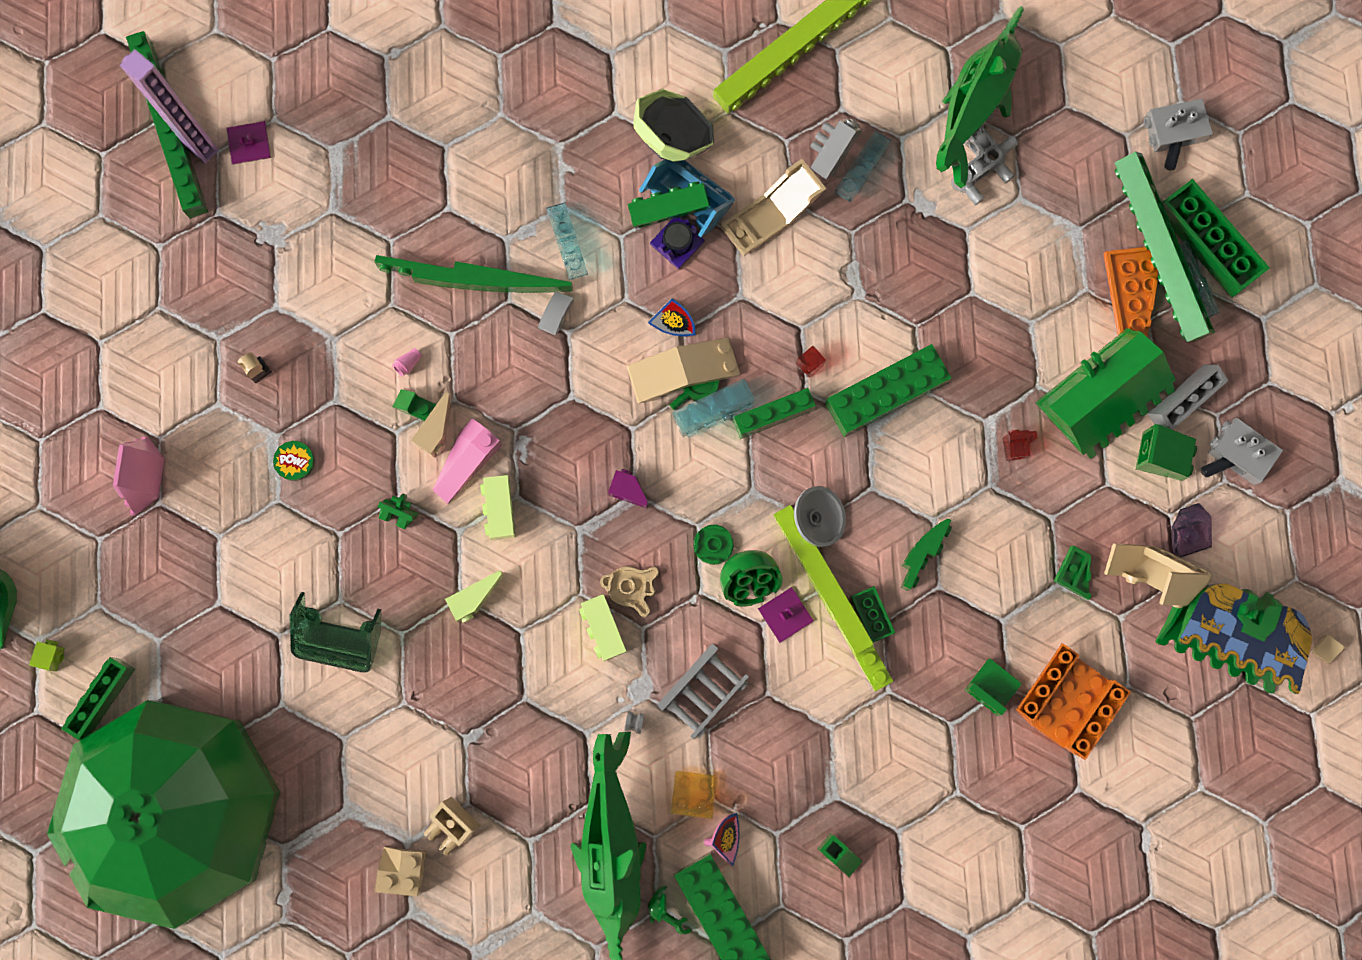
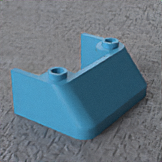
[639,159,735,237]

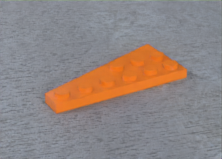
[1104,247,1158,337]

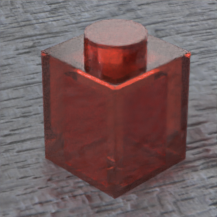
[796,346,826,378]

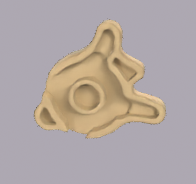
[600,566,659,617]

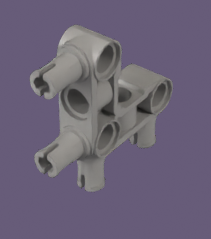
[951,113,1018,206]

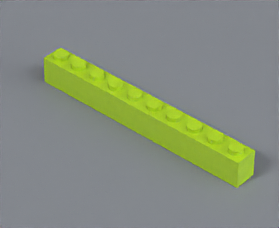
[713,0,872,114]

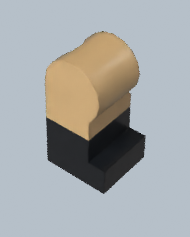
[238,352,272,383]

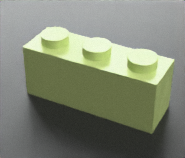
[480,475,516,540]
[579,594,627,662]

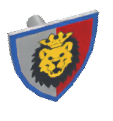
[647,297,696,336]

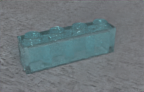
[672,379,755,438]

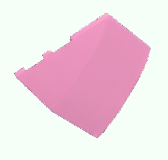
[113,437,165,516]

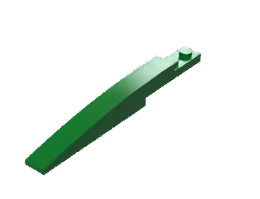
[374,255,573,293]

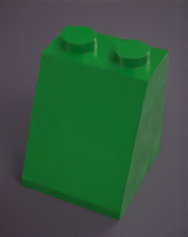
[1135,424,1197,481]

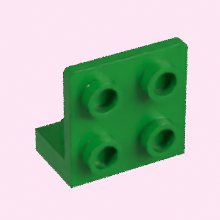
[964,659,1021,716]

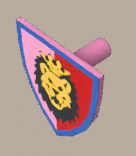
[704,813,740,866]

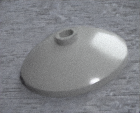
[794,486,846,547]

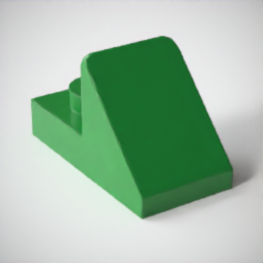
[392,389,436,421]

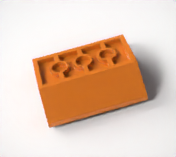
[1016,643,1131,760]

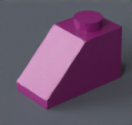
[608,469,648,509]

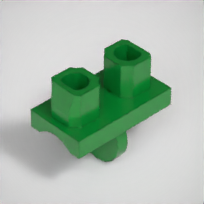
[378,493,418,529]

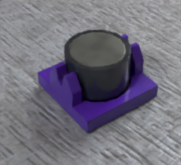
[650,217,705,270]

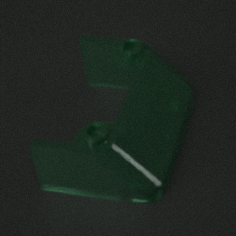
[289,592,382,673]

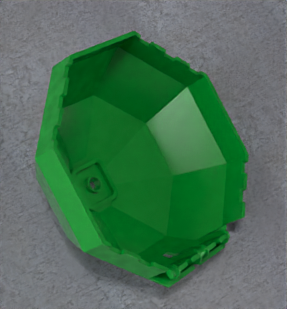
[47,700,280,929]

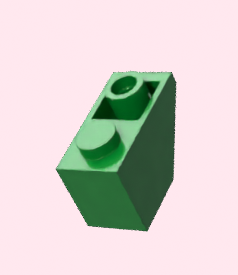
[817,833,863,877]

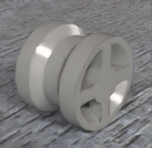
[624,711,644,734]

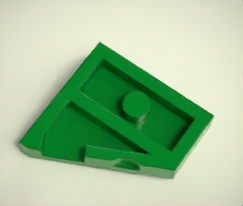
[1054,546,1091,600]

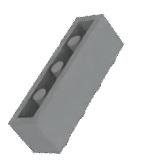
[1148,364,1228,430]

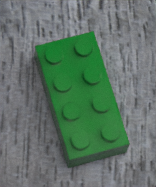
[850,586,895,643]

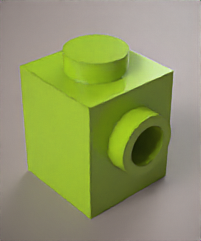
[29,639,65,672]

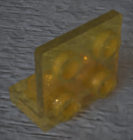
[671,771,717,819]

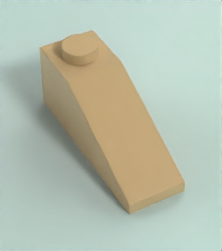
[411,392,452,457]

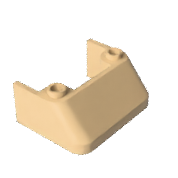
[1104,543,1212,608]

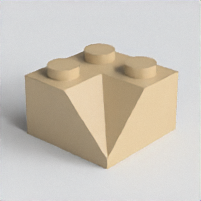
[375,847,426,896]

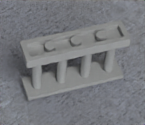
[657,644,749,739]

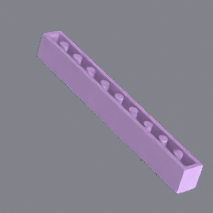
[120,50,218,164]

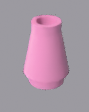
[392,348,422,376]

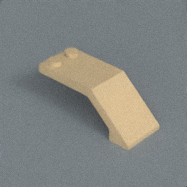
[720,159,826,257]
[627,337,740,404]

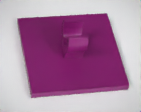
[227,121,271,165]
[758,587,814,643]

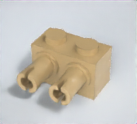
[424,797,481,856]

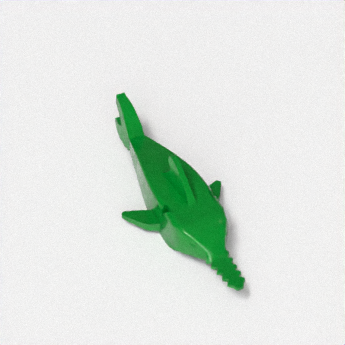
[936,6,1024,188]
[570,732,646,960]

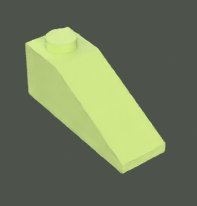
[445,570,504,623]

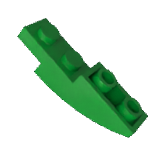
[900,518,952,591]

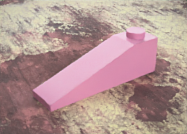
[433,418,502,504]

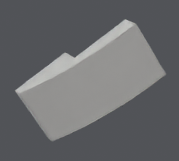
[538,291,573,335]

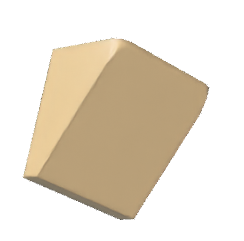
[1311,635,1345,664]

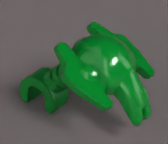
[648,886,691,935]

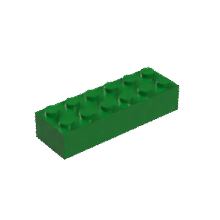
[1162,178,1270,298]
[825,344,951,437]
[674,852,771,960]

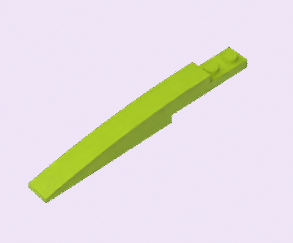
[773,505,893,692]

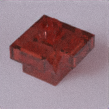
[1002,430,1038,461]

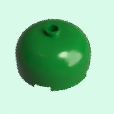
[720,550,783,607]

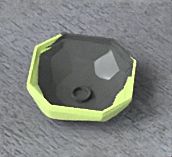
[633,89,714,161]

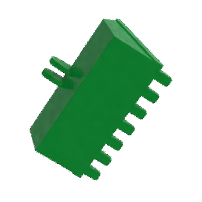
[1035,328,1176,459]

